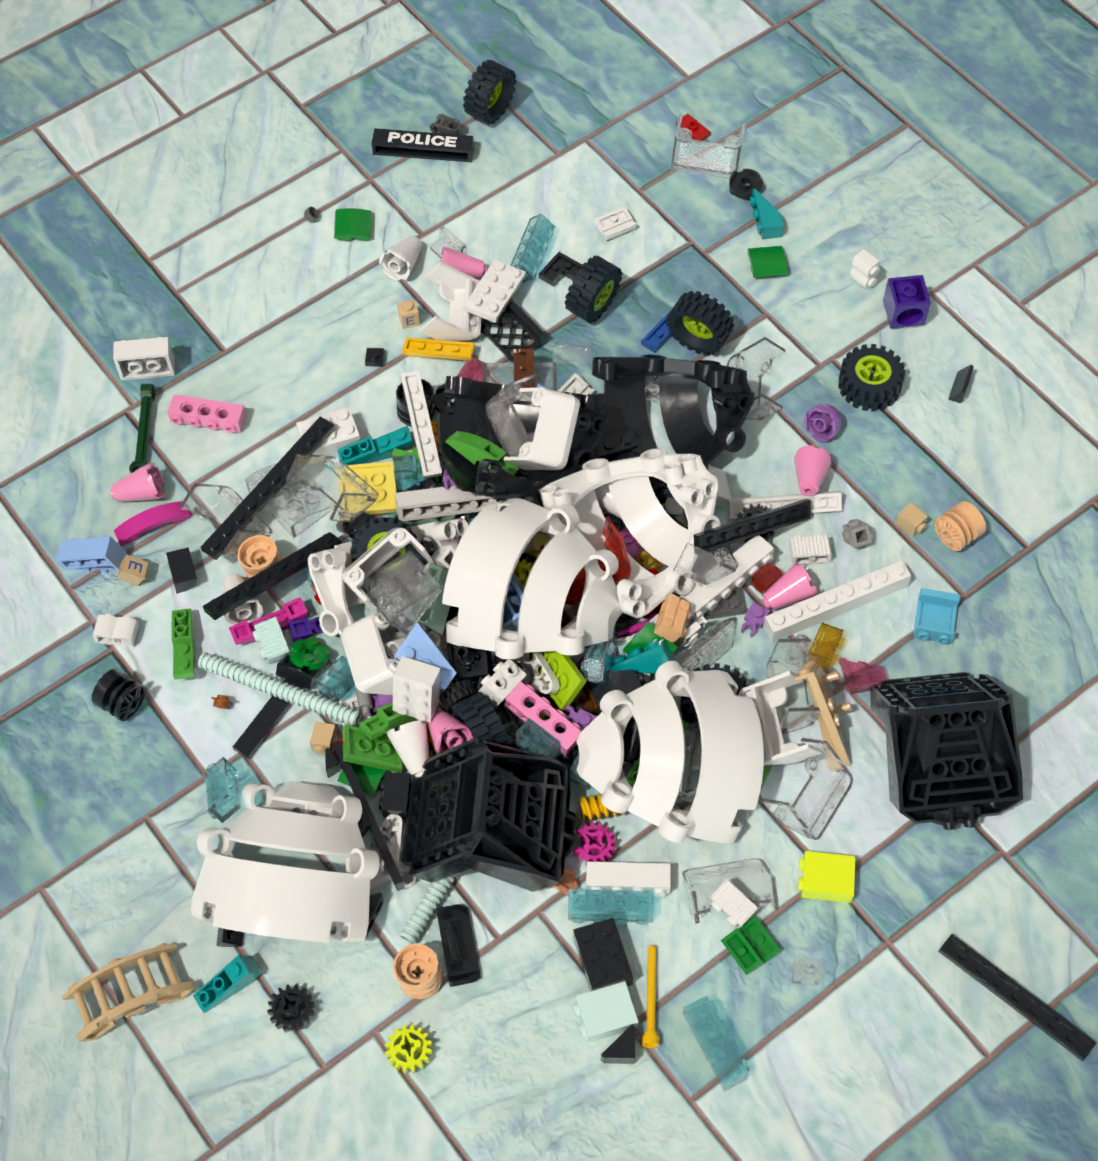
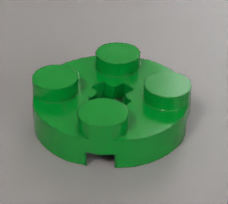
[290,637,330,670]

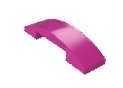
[114,501,191,547]
[229,597,308,645]

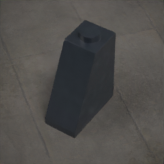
[584,669,646,711]

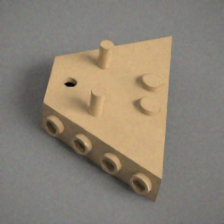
[794,661,852,770]

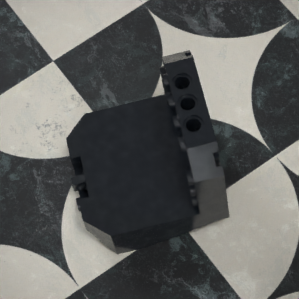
[870,672,1023,830]
[402,738,582,892]

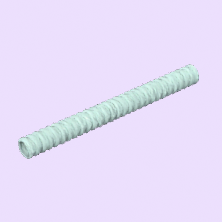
[198,652,361,727]
[399,874,457,944]

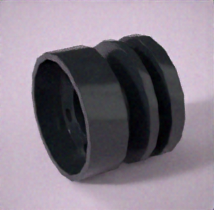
[396,379,435,427]
[91,669,145,721]

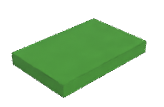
[342,724,403,773]

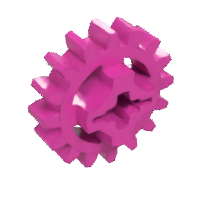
[573,821,616,866]

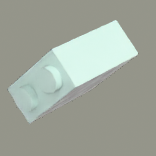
[573,981,639,1043]

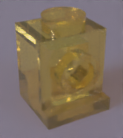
[633,550,664,571]

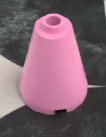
[440,246,487,279]
[794,445,831,496]
[110,462,165,502]
[762,562,818,610]
[427,708,473,754]

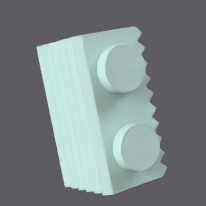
[252,616,290,664]

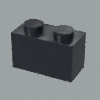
[379,772,412,819]

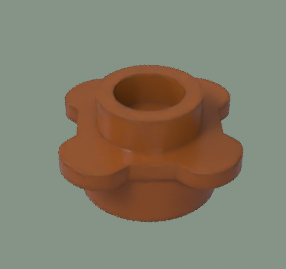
[211,695,233,709]

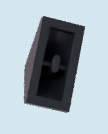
[601,1025,635,1064]

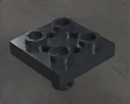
[447,643,490,683]

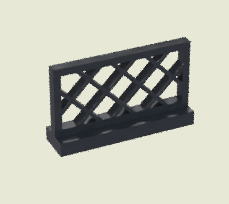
[480,299,548,365]

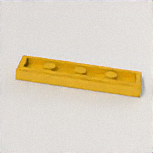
[402,338,476,361]

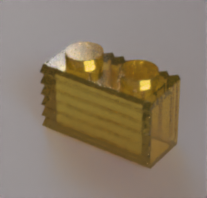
[806,622,845,670]

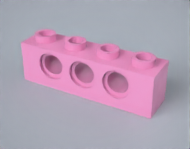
[167,394,246,433]
[504,682,582,756]

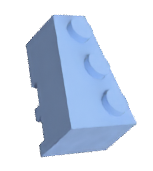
[395,622,457,690]

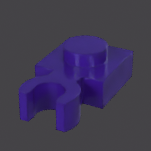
[288,617,323,642]

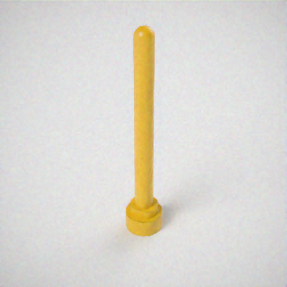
[642,945,660,1048]

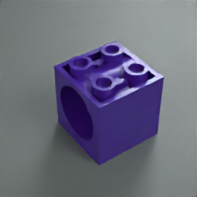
[883,275,931,328]

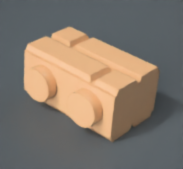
[654,594,691,642]

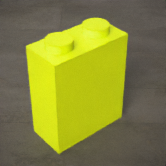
[797,851,856,903]

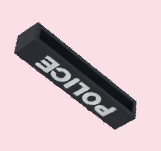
[371,128,474,163]

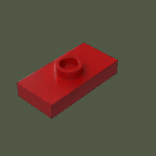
[676,113,711,144]

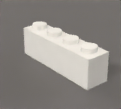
[586,862,671,897]

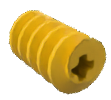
[580,793,624,822]

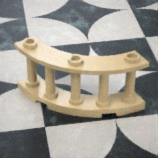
[62,943,194,1042]

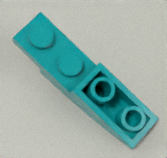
[337,426,414,466]

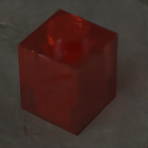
[751,563,783,597]

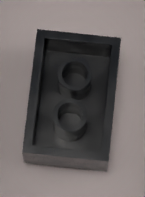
[573,917,633,991]

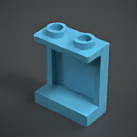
[913,588,960,644]

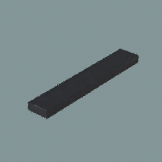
[233,679,305,759]

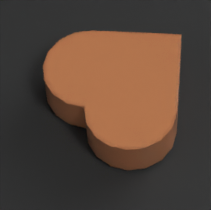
[552,868,578,896]

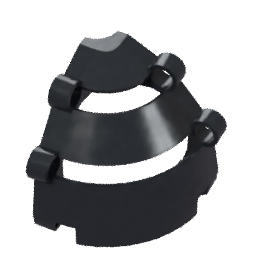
[588,354,755,489]
[437,376,609,508]

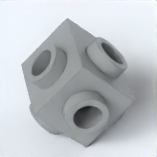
[842,519,872,548]

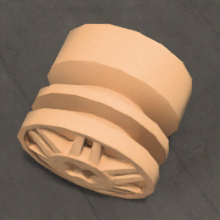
[934,501,986,551]
[237,535,283,579]
[393,944,443,1000]

